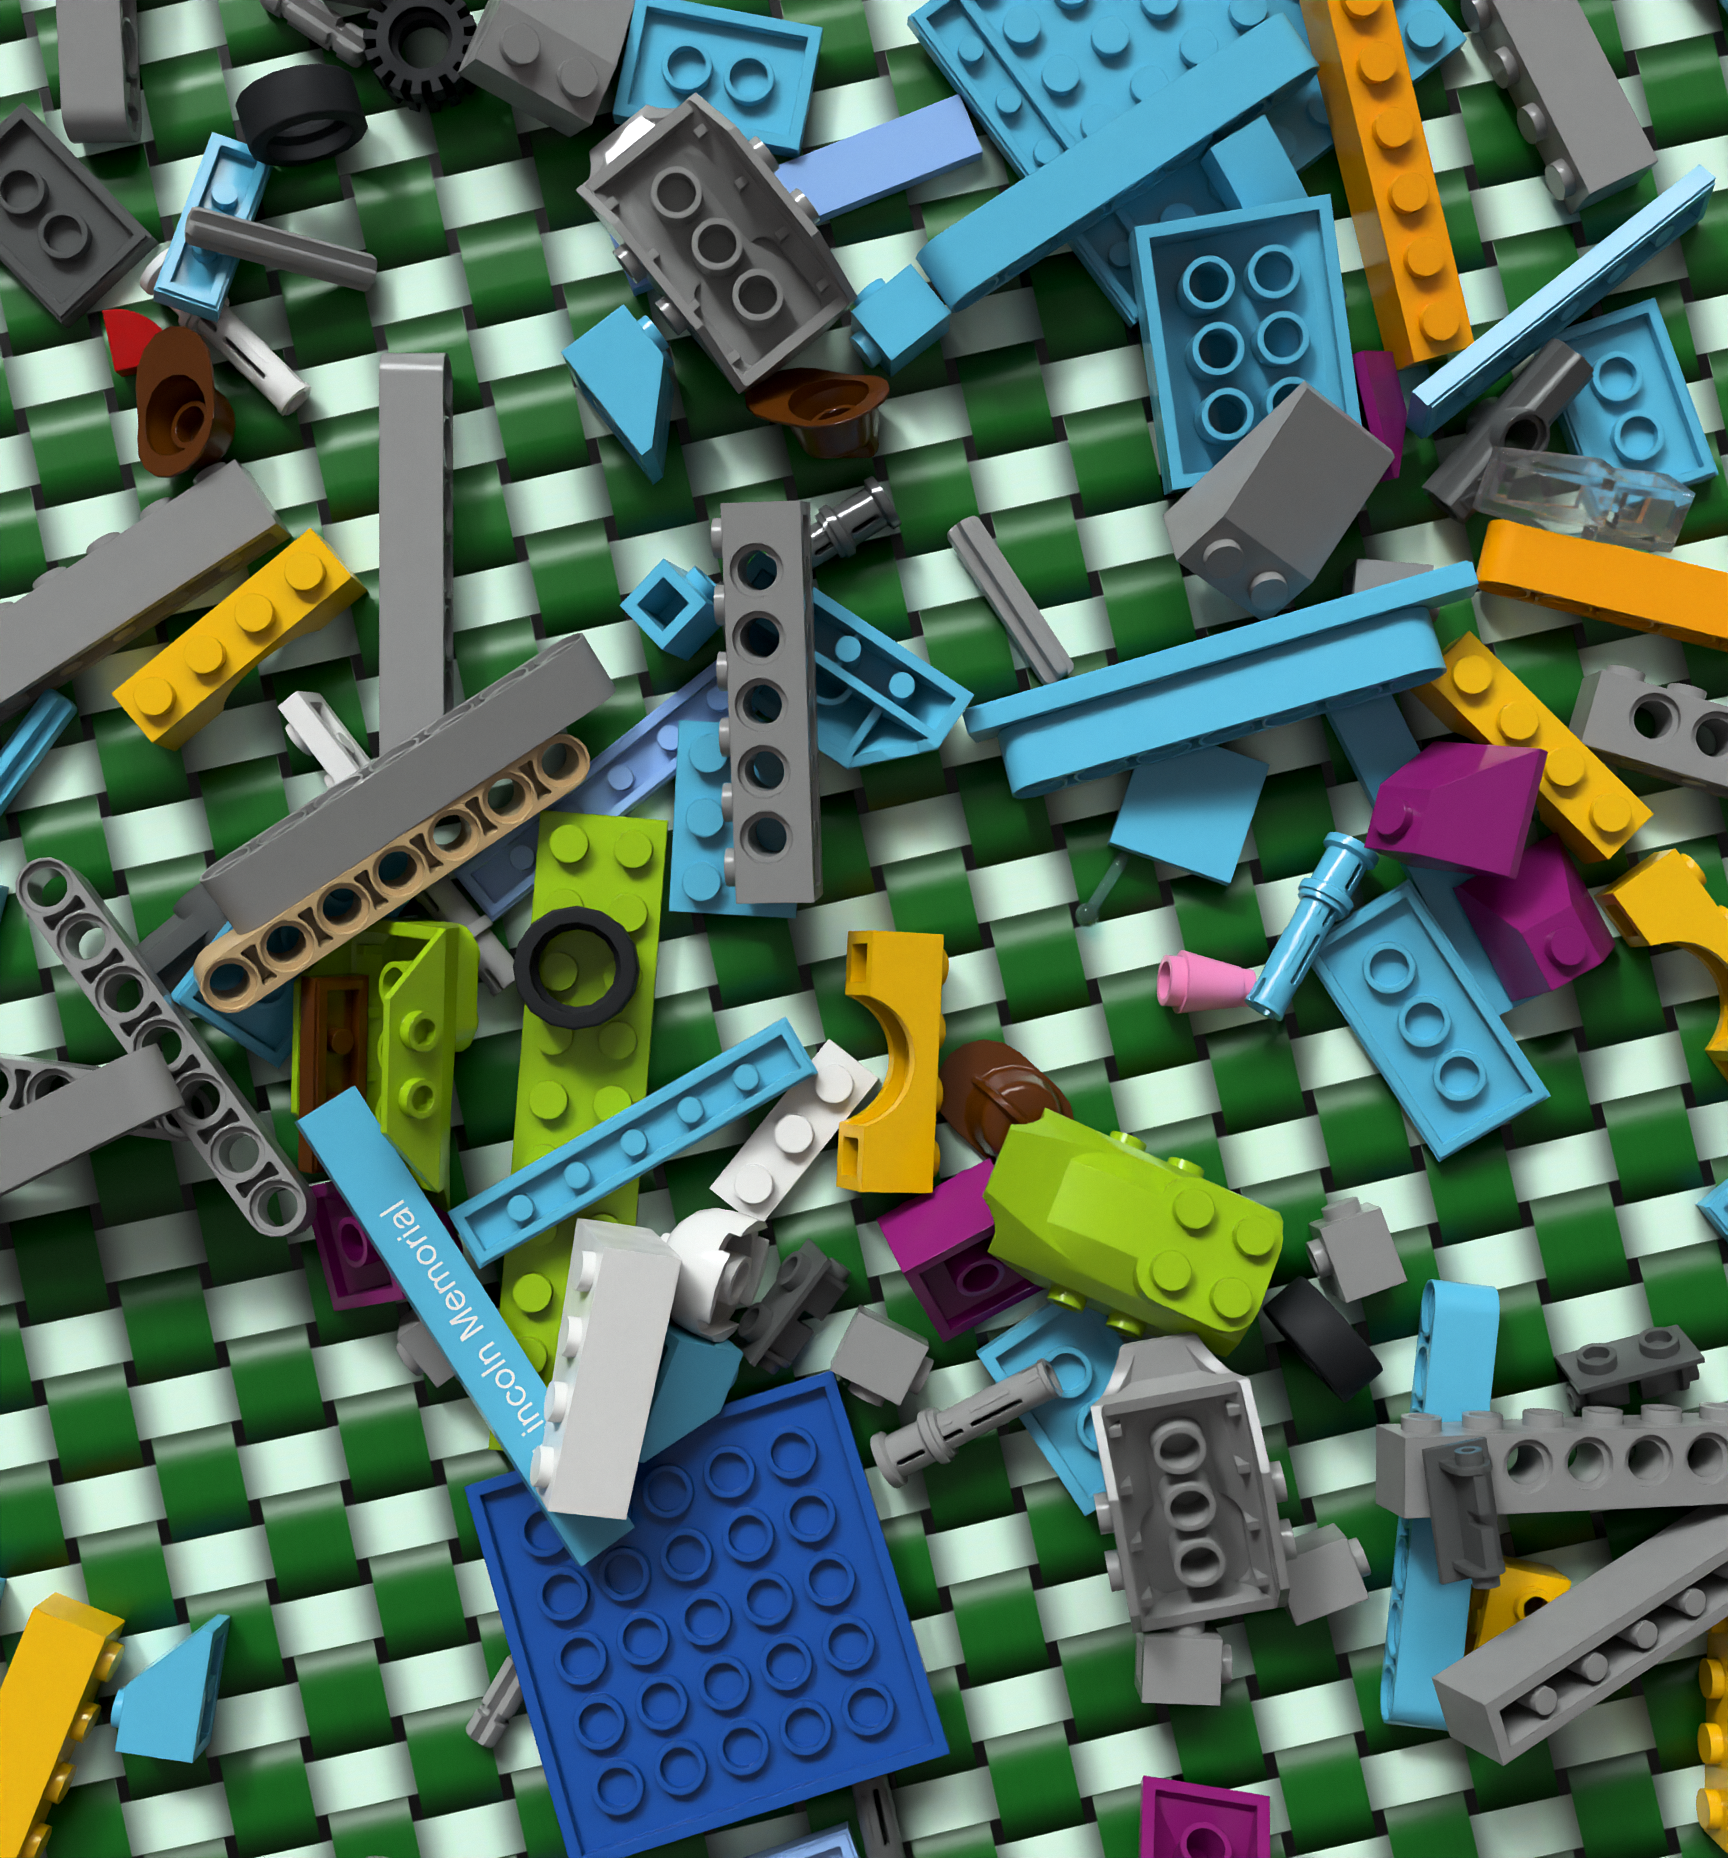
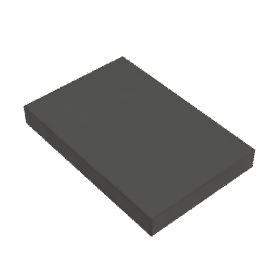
[0,102,159,329]

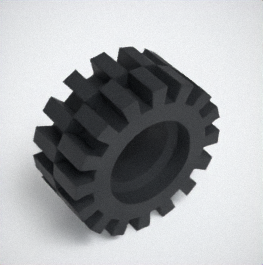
[363,0,477,113]

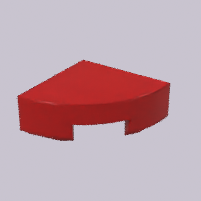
[102,309,162,377]

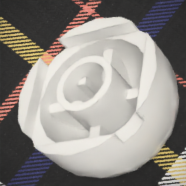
[660,1208,769,1342]

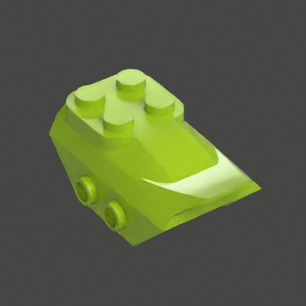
[291,917,480,1213]
[982,1108,1283,1357]

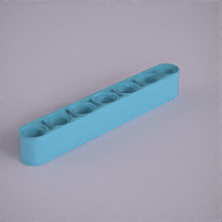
[916,13,1320,313]
[997,606,1447,799]
[1380,1279,1500,1731]

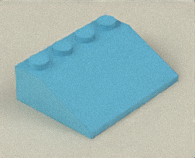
[1127,194,1362,495]

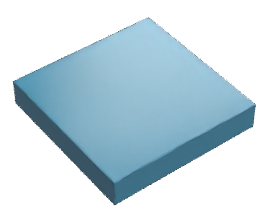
[1107,745,1270,886]

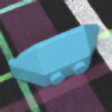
[747,551,974,770]

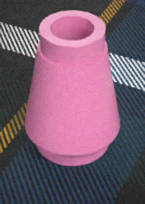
[1157,950,1256,1014]

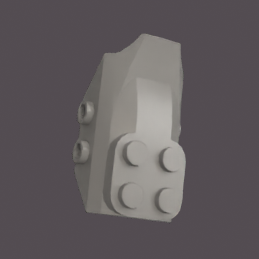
[576,92,858,394]
[1090,1332,1297,1634]

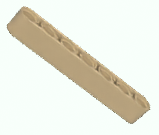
[193,730,590,1013]

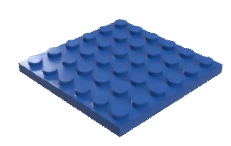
[464,1370,950,1858]

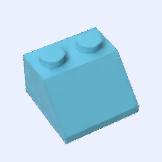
[561,304,674,484]

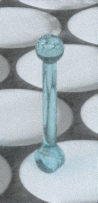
[1075,850,1133,927]

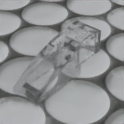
[1472,446,1696,553]

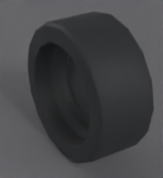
[235,63,368,167]
[513,906,640,1030]
[1263,1276,1383,1403]

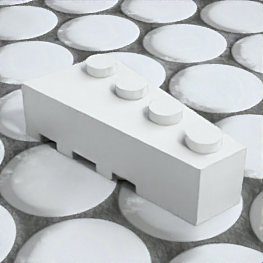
[530,1217,682,1520]

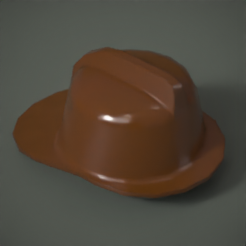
[136,326,236,478]
[745,367,890,459]
[938,1039,1074,1165]

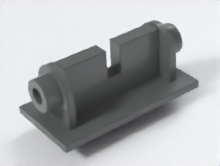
[733,1238,851,1375]
[1555,1324,1705,1412]
[1422,1437,1506,1589]

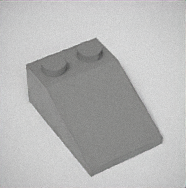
[457,0,635,138]
[1163,380,1395,621]

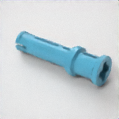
[1244,832,1379,1021]

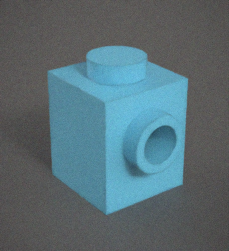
[849,263,951,378]
[620,558,721,661]

